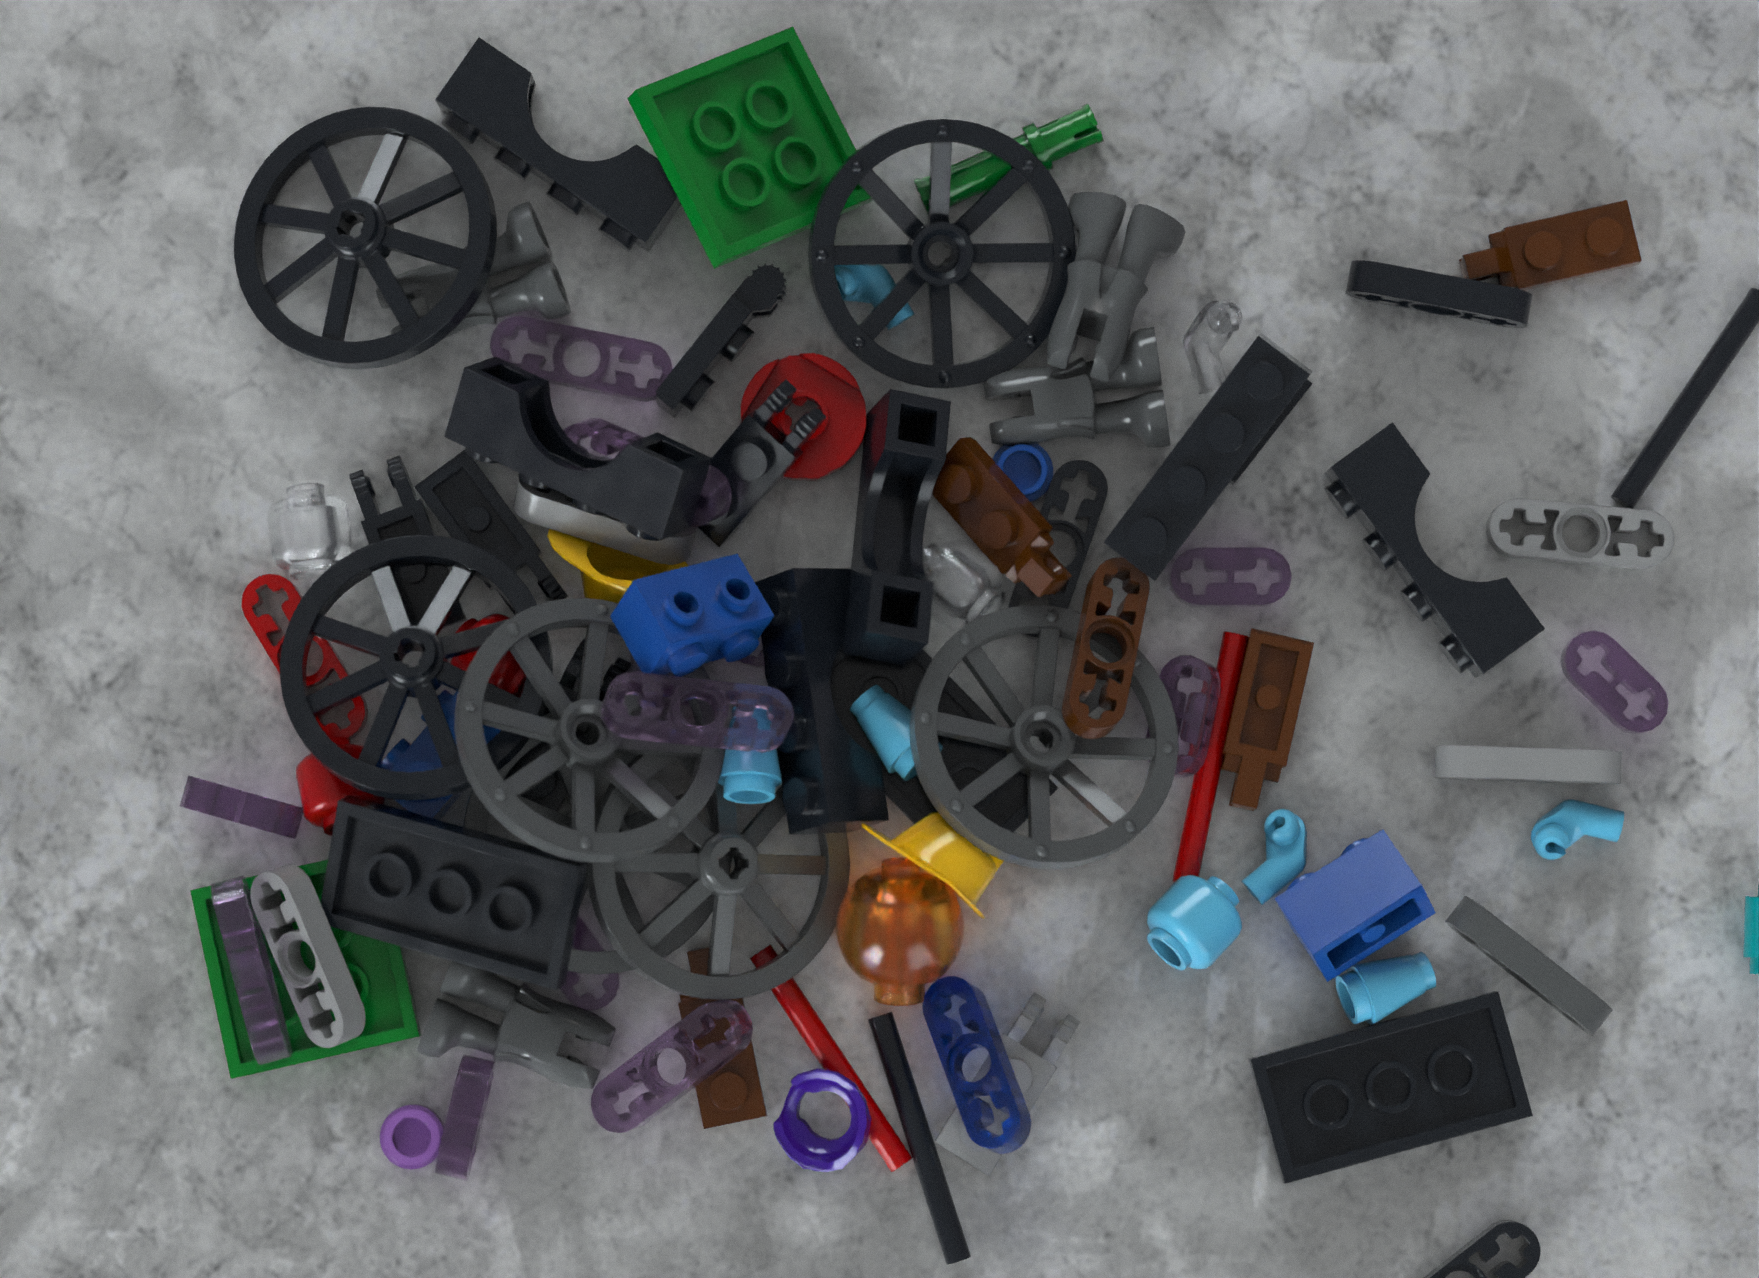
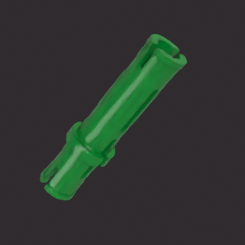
[913,104,1104,214]

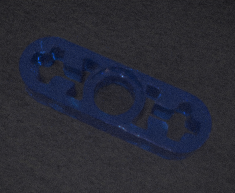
[922,976,1031,1154]

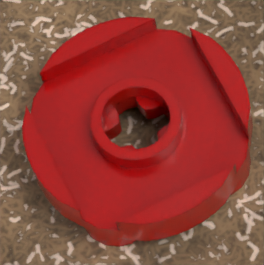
[740,353,866,481]

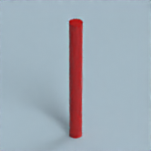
[1172,632,1248,882]
[750,944,912,1172]

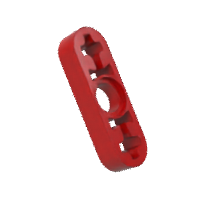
[241,574,368,739]

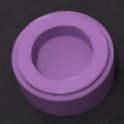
[380,1104,446,1169]

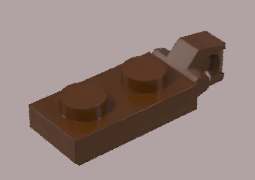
[1459,200,1642,291]
[932,437,1072,597]
[1221,628,1314,811]
[678,946,767,1129]

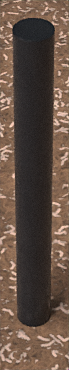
[1611,287,1759,509]
[868,1012,971,1265]

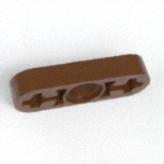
[1062,557,1150,739]

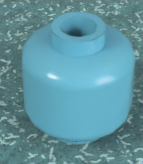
[1147,875,1242,971]

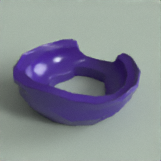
[773,1068,871,1172]

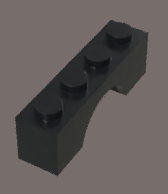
[435,38,681,252]
[1103,333,1312,581]
[444,356,712,541]
[843,389,951,665]
[1325,422,1545,678]
[755,568,889,835]

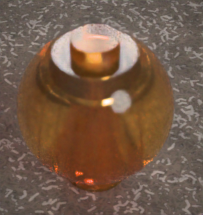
[836,857,964,1006]

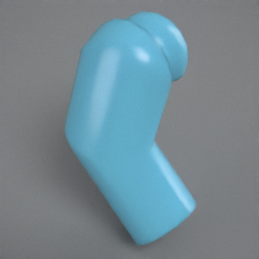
[834,264,915,331]
[1531,799,1624,860]
[1242,809,1307,905]

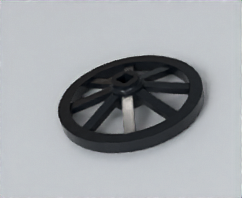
[234,107,497,370]
[808,119,1076,388]
[280,535,553,800]

